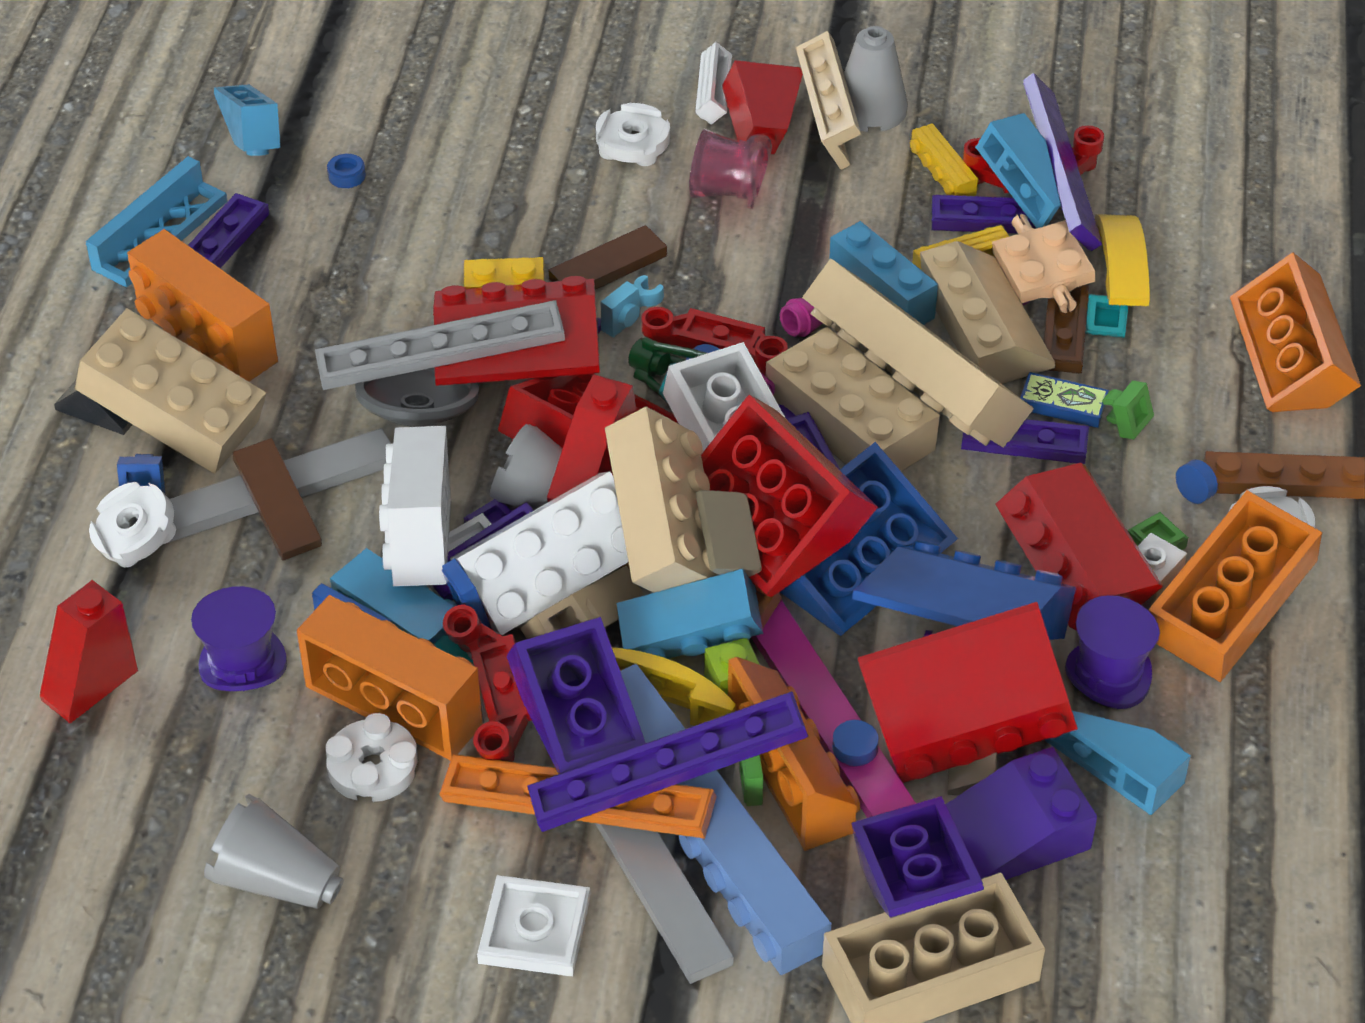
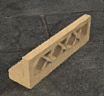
[795,31,861,170]

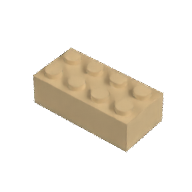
[75,308,267,474]
[766,327,940,471]
[605,407,718,593]
[822,873,1045,1023]

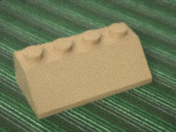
[920,241,1055,384]

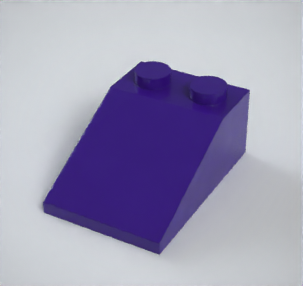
[506,617,646,774]
[946,746,1097,880]
[851,796,984,918]

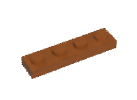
[1204,451,1365,499]

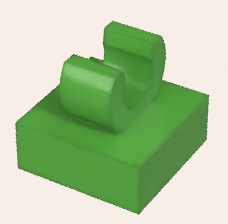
[1102,380,1154,440]

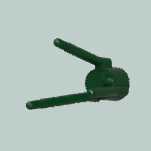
[628,337,707,401]

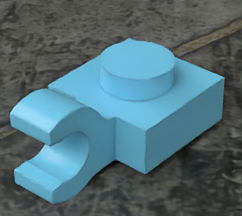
[600,275,664,338]

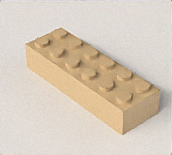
[802,258,1034,448]

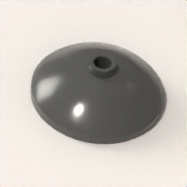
[355,367,479,427]

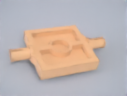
[992,214,1095,313]

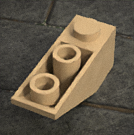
[520,566,644,639]

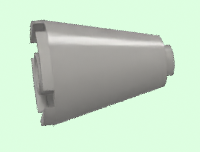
[844,26,908,132]
[490,424,563,510]
[204,794,344,909]

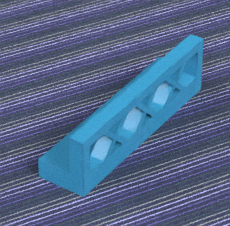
[85,156,228,288]

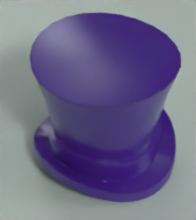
[191,586,287,691]
[1065,595,1160,709]

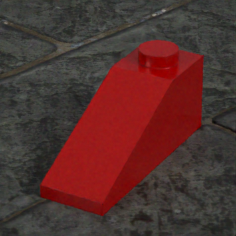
[547,374,637,502]

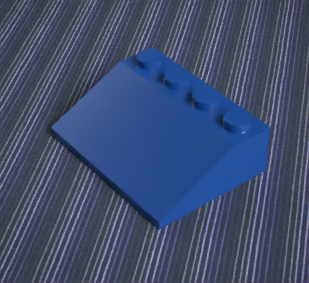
[780,442,958,636]
[852,540,1076,640]

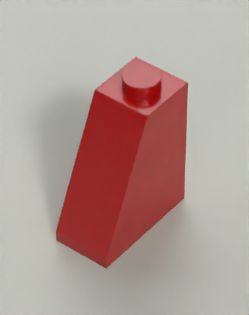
[722,60,803,155]
[40,580,138,724]

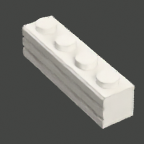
[695,42,732,125]

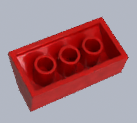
[995,462,1163,631]

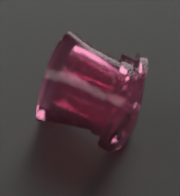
[689,128,772,209]

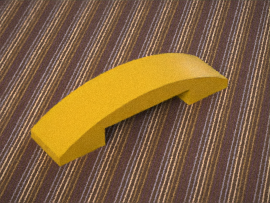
[1095,214,1150,306]
[612,647,736,726]

